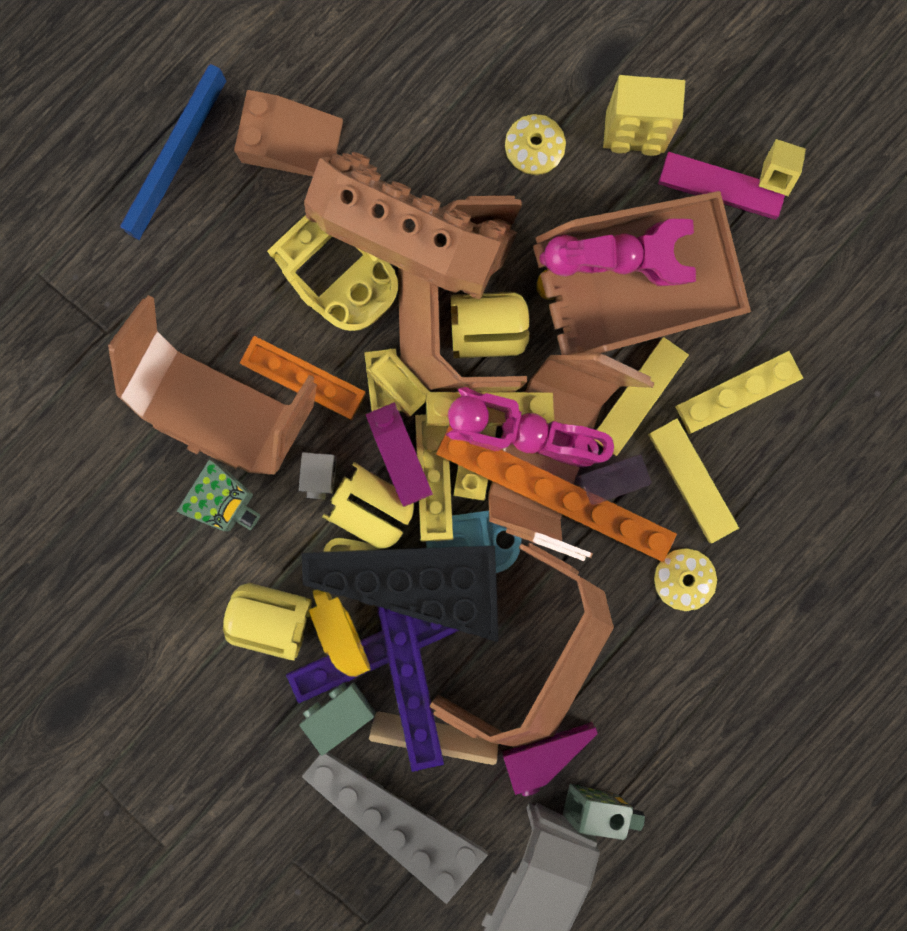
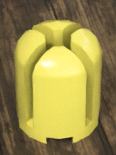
[451,292,529,358]
[322,462,414,549]
[223,583,312,661]

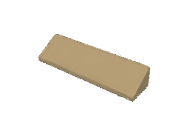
[369,711,498,765]

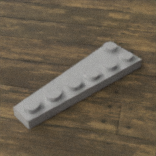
[302,752,488,904]

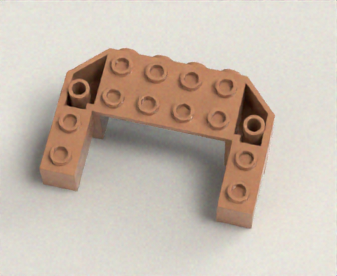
[304,152,517,299]

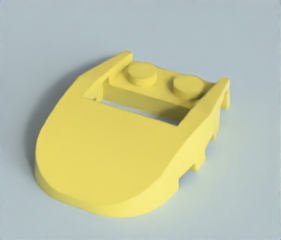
[267,215,398,331]

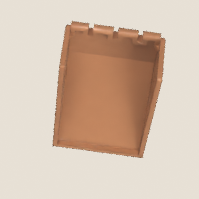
[533,191,751,355]

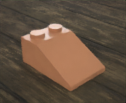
[234,90,343,176]

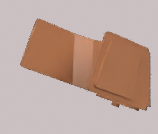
[398,196,527,392]
[108,295,317,474]
[488,353,654,561]
[430,542,614,748]

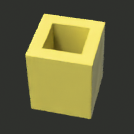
[759,139,806,196]

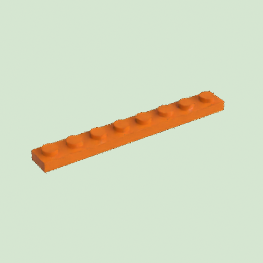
[435,425,677,562]

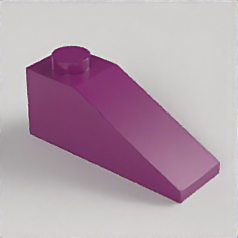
[365,402,433,507]
[502,722,598,796]

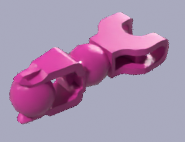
[540,219,696,286]
[446,387,614,467]

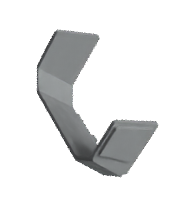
[482,803,600,931]

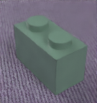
[299,682,376,756]

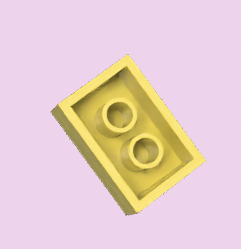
[603,75,685,156]

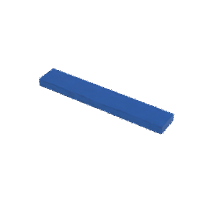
[120,64,226,240]

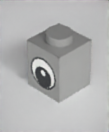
[299,453,337,500]

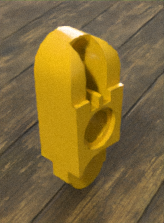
[308,589,371,677]

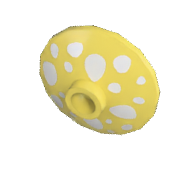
[505,114,566,175]
[654,548,717,611]

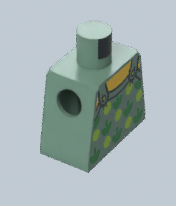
[177,460,260,531]
[563,783,645,840]

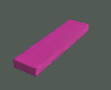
[658,152,785,220]

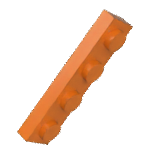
[240,336,366,420]

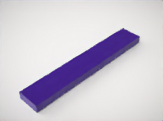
[377,606,444,772]
[286,618,459,704]

